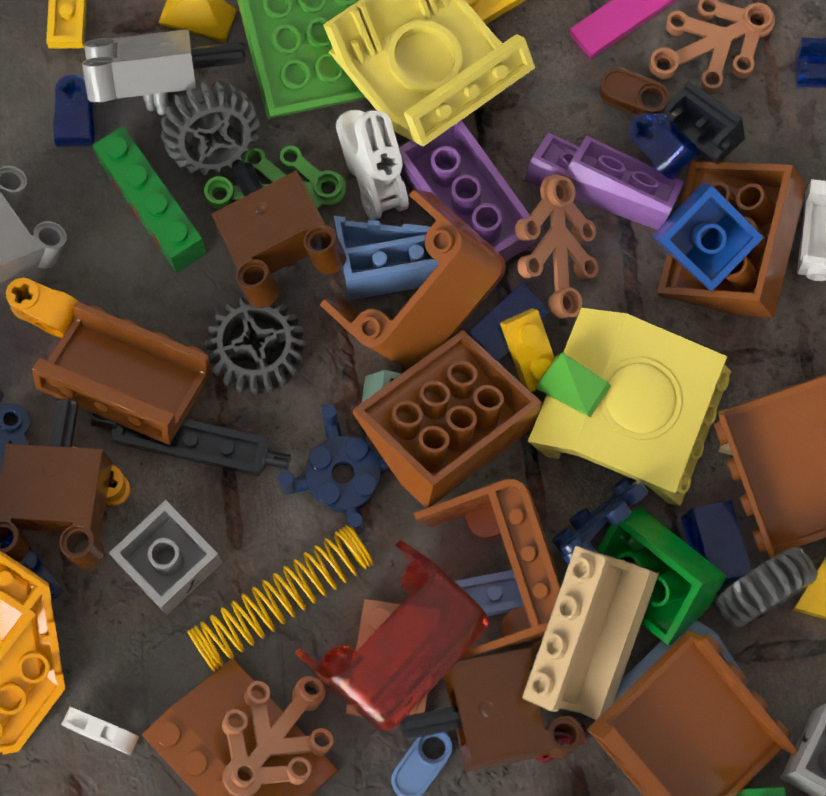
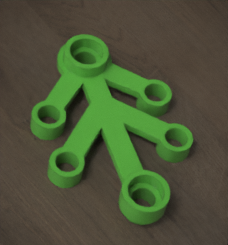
[204,146,346,210]

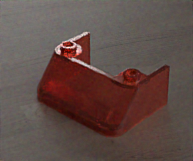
[294,540,489,731]

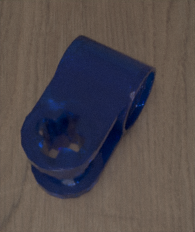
[53,75,95,147]
[629,113,699,180]

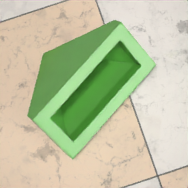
[535,352,611,418]

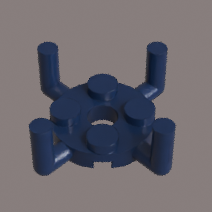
[278,404,391,535]

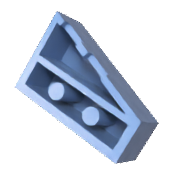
[334,216,439,300]

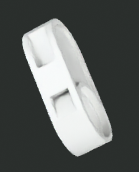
[61,707,139,755]

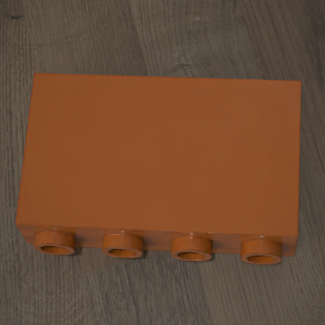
[32,302,211,445]

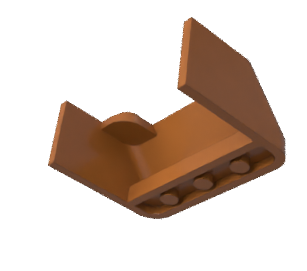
[320,190,506,370]
[414,479,562,661]

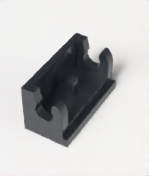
[664,81,745,165]

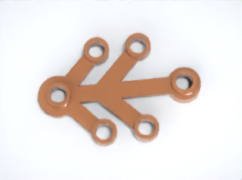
[649,0,775,94]
[515,174,598,319]
[222,676,333,796]

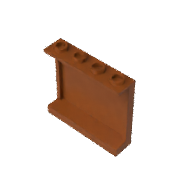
[714,374,826,559]
[587,630,798,796]

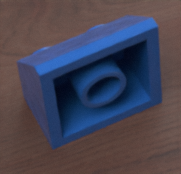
[651,183,764,292]

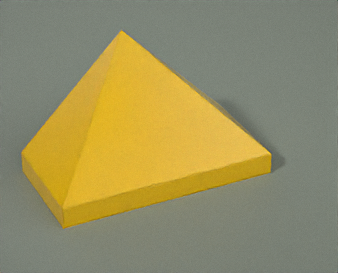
[159,0,237,43]

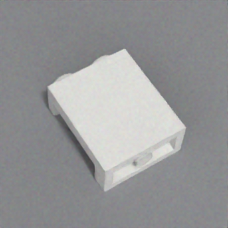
[797,179,826,281]

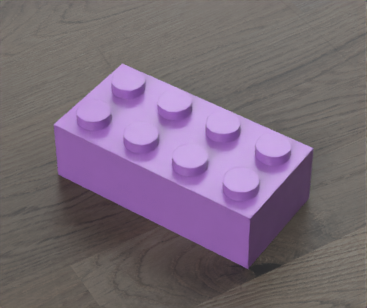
[399,120,537,262]

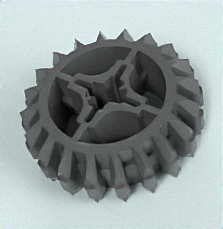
[161,80,260,176]
[205,297,306,395]
[716,547,818,629]

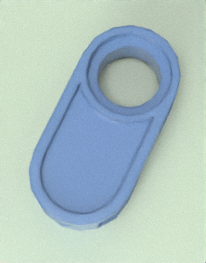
[391,732,452,796]

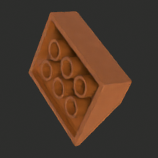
[657,161,807,318]
[353,330,542,508]
[141,659,338,796]

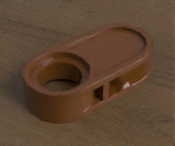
[600,68,669,119]

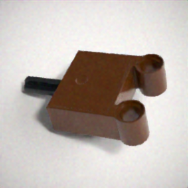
[211,161,347,308]
[0,398,112,569]
[400,639,583,772]

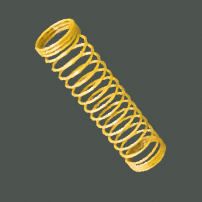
[187,525,374,671]

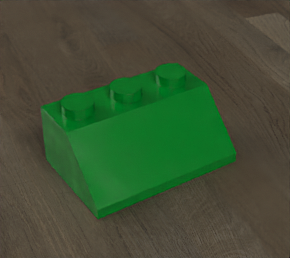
[596,508,727,646]

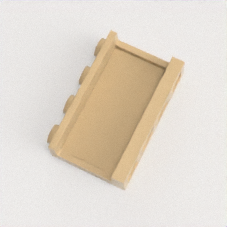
[522,546,658,720]

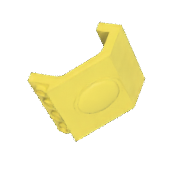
[323,0,535,147]
[528,308,731,506]

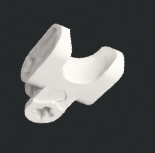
[336,110,409,220]

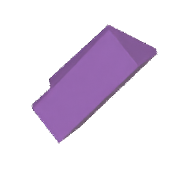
[524,132,684,230]

